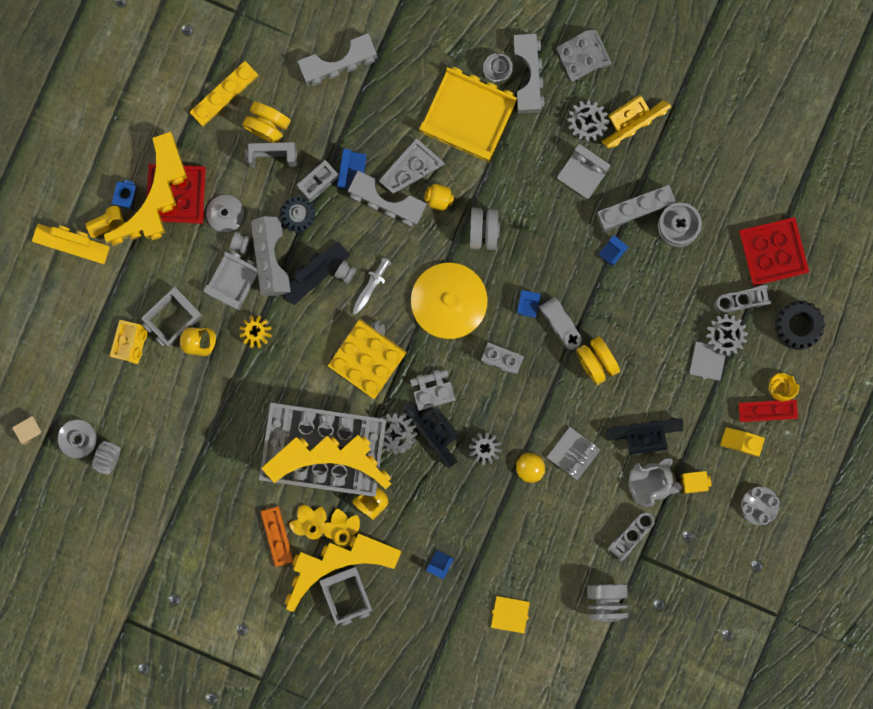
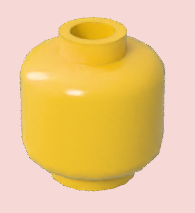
[424,184,454,211]

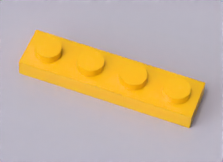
[190,61,259,127]

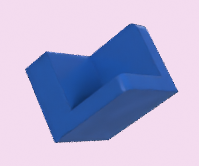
[599,235,628,267]
[517,290,540,318]
[426,551,454,580]

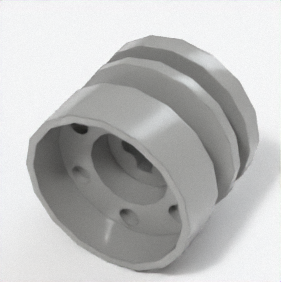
[587,584,628,622]

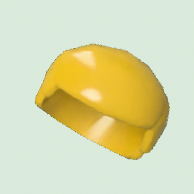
[768,373,800,402]
[516,452,545,483]

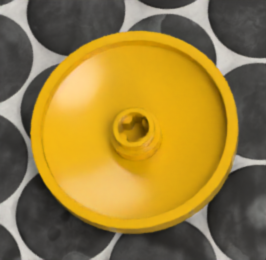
[411,263,487,339]

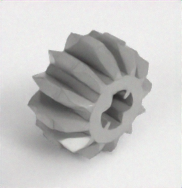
[469,432,501,465]
[92,441,120,474]

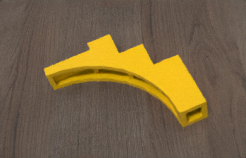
[104,132,187,246]
[261,435,391,489]
[284,534,402,612]

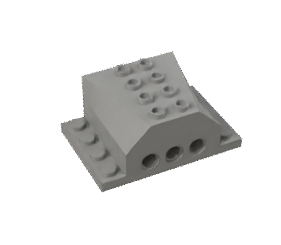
[259,403,386,497]

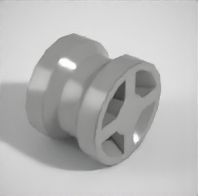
[230,231,251,254]
[334,261,357,285]

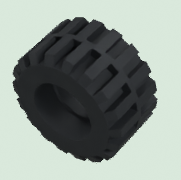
[774,300,825,350]

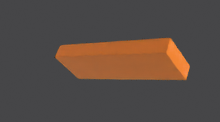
[260,506,294,567]

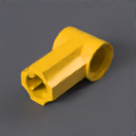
[85,206,125,238]

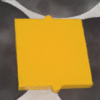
[491,596,530,634]

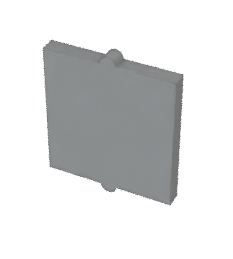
[689,342,726,381]

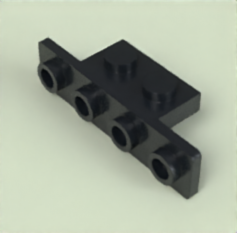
[283,242,350,305]
[402,402,460,468]
[606,418,683,455]

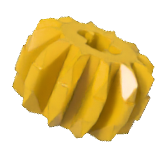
[239,316,272,348]

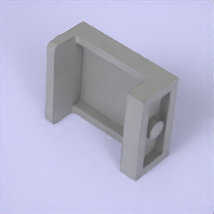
[245,142,297,168]
[203,251,258,311]

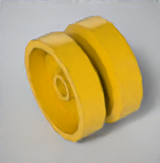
[242,101,291,143]
[576,336,621,385]

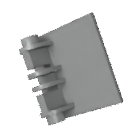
[547,427,600,481]

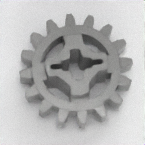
[567,100,609,142]
[706,314,748,356]
[381,412,417,454]

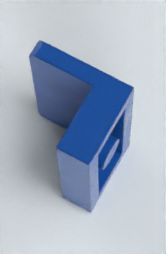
[337,149,367,190]

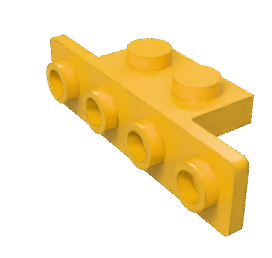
[601,95,671,148]
[32,224,110,264]

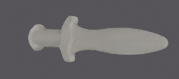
[353,257,391,314]

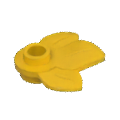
[289,505,327,540]
[322,509,360,547]

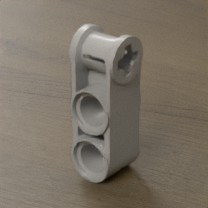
[714,285,772,313]
[539,296,581,350]
[607,512,654,562]

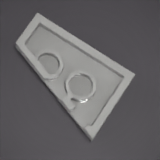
[379,138,445,194]

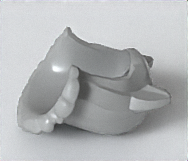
[629,459,683,508]

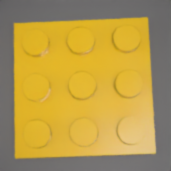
[328,319,407,399]

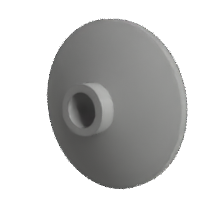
[206,195,244,233]
[58,420,97,458]

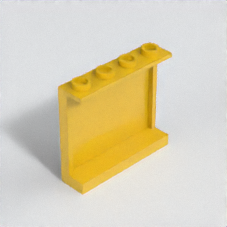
[419,67,517,163]

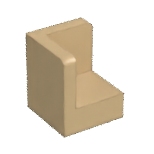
[12,416,42,445]

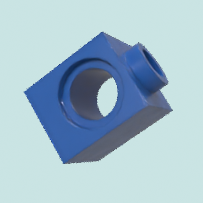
[112,180,138,211]

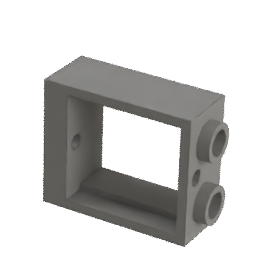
[141,287,203,347]
[320,567,373,627]

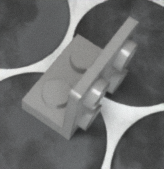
[557,30,612,81]
[557,144,611,199]

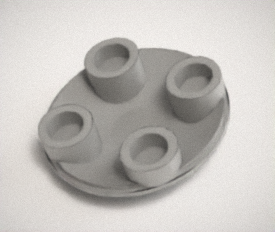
[741,487,780,525]

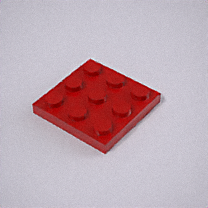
[146,164,206,224]
[739,217,809,287]

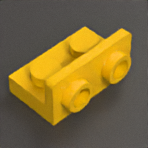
[109,320,148,364]

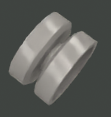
[657,202,702,248]
[470,207,500,251]

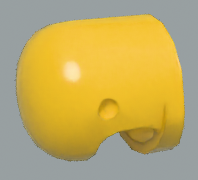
[180,327,216,356]
[352,487,388,520]

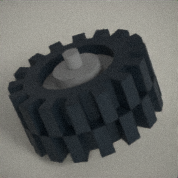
[279,196,316,233]

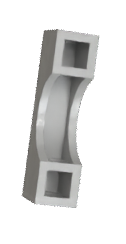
[298,33,377,86]
[513,34,544,114]
[348,171,427,227]
[596,185,676,232]
[251,216,291,296]

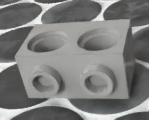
[297,160,339,203]
[481,342,524,376]

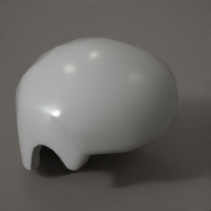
[483,53,513,82]

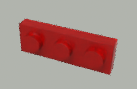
[738,400,798,422]

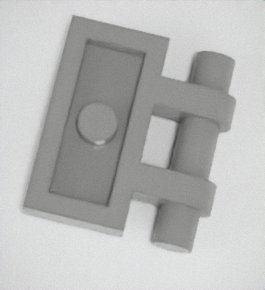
[410,369,456,411]

